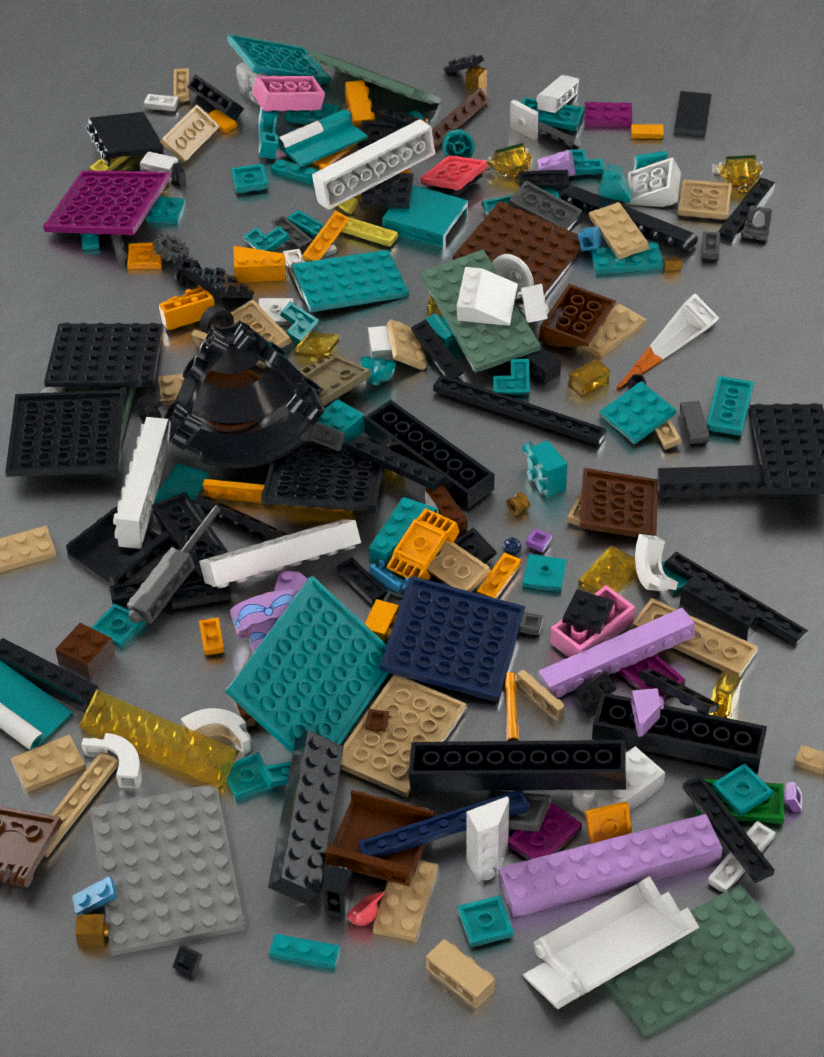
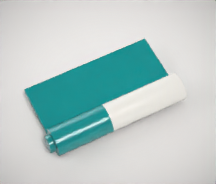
[278,109,368,167]
[0,660,72,750]

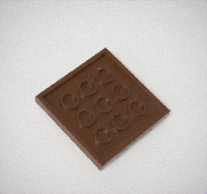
[579,468,658,537]

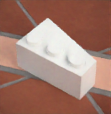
[515,284,549,323]

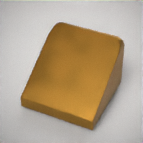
[662,257,682,271]

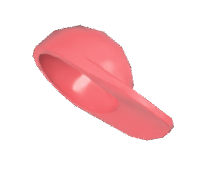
[346,891,385,926]

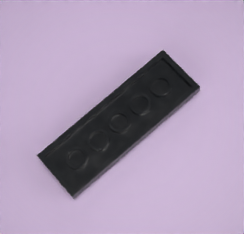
[151,492,228,581]

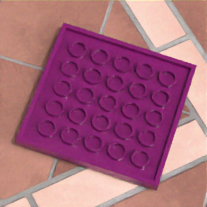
[43,170,171,235]

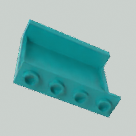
[382,185,468,248]

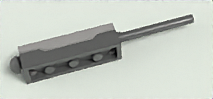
[127,506,221,624]

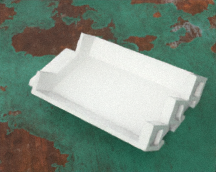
[522,876,699,1009]

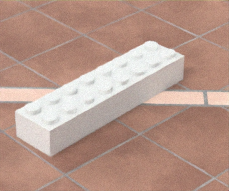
[312,119,435,210]
[113,417,170,549]
[199,519,361,588]

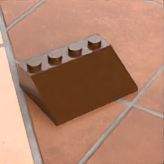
[538,284,617,347]

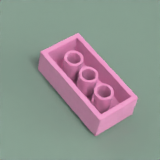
[252,76,325,111]
[550,585,635,657]

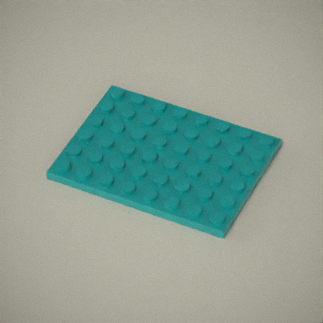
[224,575,389,754]

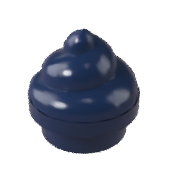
[502,537,522,557]

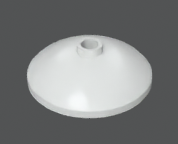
[492,254,534,296]

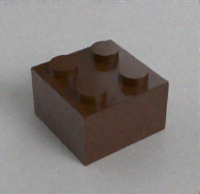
[55,623,115,680]

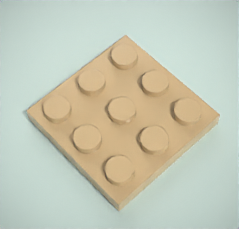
[678,179,732,220]

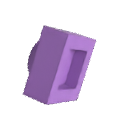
[526,528,552,553]
[784,782,802,813]

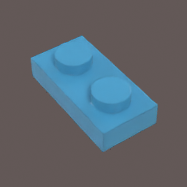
[72,876,118,915]

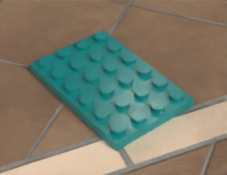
[226,34,332,84]
[291,250,409,312]

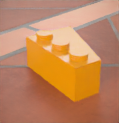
[345,80,375,129]
[234,246,286,283]
[159,285,215,330]

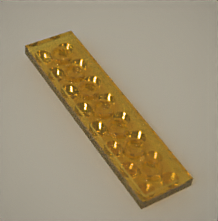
[79,689,239,790]

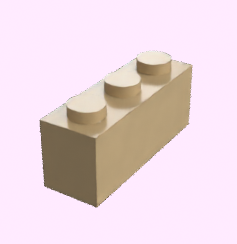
[426,939,495,1009]

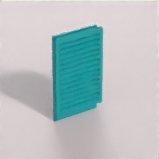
[154,463,210,504]

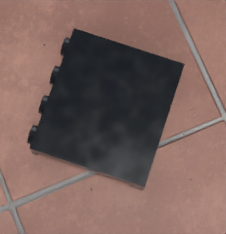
[86,112,164,167]
[66,506,171,586]

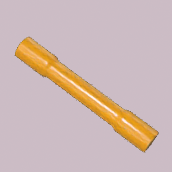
[504,672,519,741]

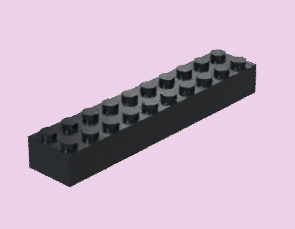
[408,740,626,791]

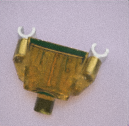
[484,143,533,183]
[712,155,763,194]

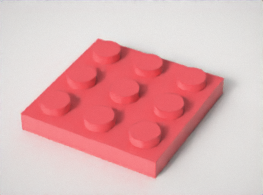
[420,155,488,190]

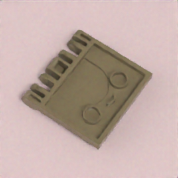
[299,352,371,407]

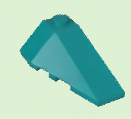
[598,163,632,203]

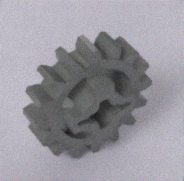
[153,234,190,263]

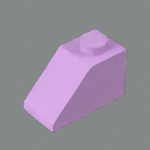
[631,688,664,737]

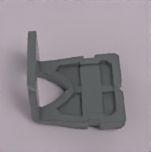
[741,206,772,241]

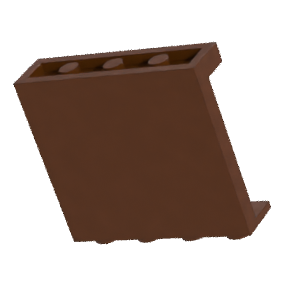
[325,790,434,887]

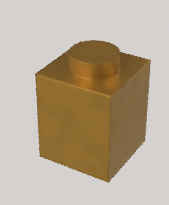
[465,65,487,91]
[75,914,109,946]

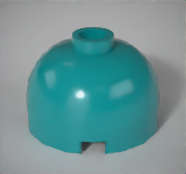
[442,129,475,158]
[360,356,396,385]

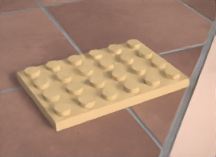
[340,674,467,798]

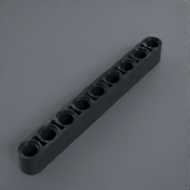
[561,186,698,253]

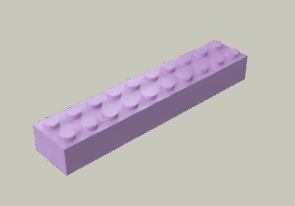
[498,814,723,919]

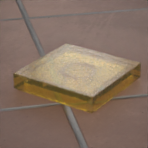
[293,332,341,359]

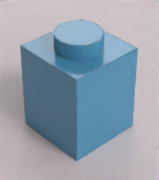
[578,226,603,251]

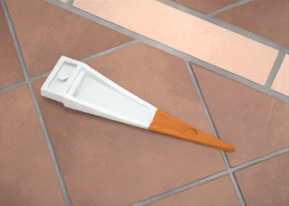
[616,294,719,389]

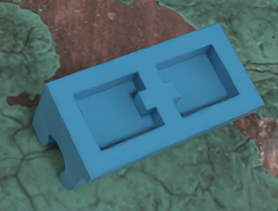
[370,559,410,595]

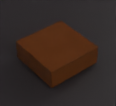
[365,709,389,732]

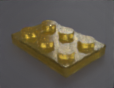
[578,545,637,594]

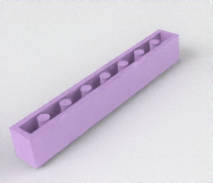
[539,607,695,698]

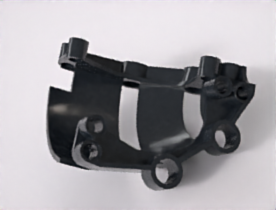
[164,320,324,469]

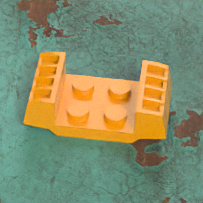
[386,508,459,580]

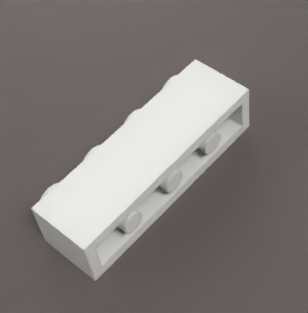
[536,75,579,113]

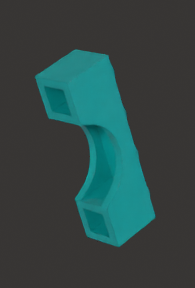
[258,107,279,159]

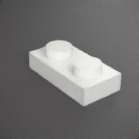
[144,94,179,111]

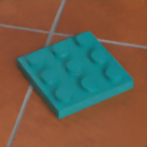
[599,381,677,445]

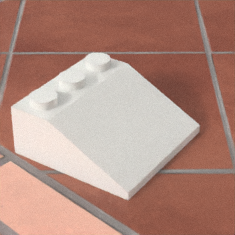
[624,157,681,207]
[457,267,518,326]

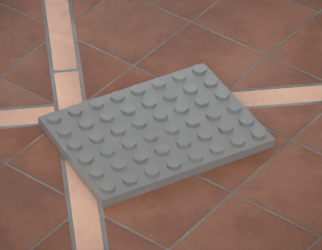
[90,783,245,956]

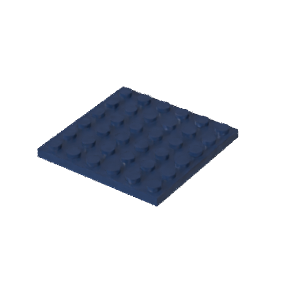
[380,576,526,702]

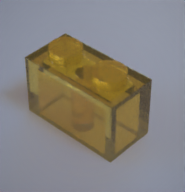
[568,359,610,398]
[710,671,742,718]

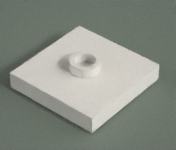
[510,100,538,140]
[259,298,294,326]

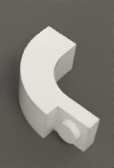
[635,534,678,592]
[181,708,252,756]
[82,733,142,789]

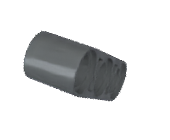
[680,401,709,444]

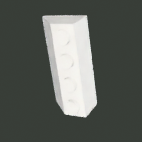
[467,797,509,882]

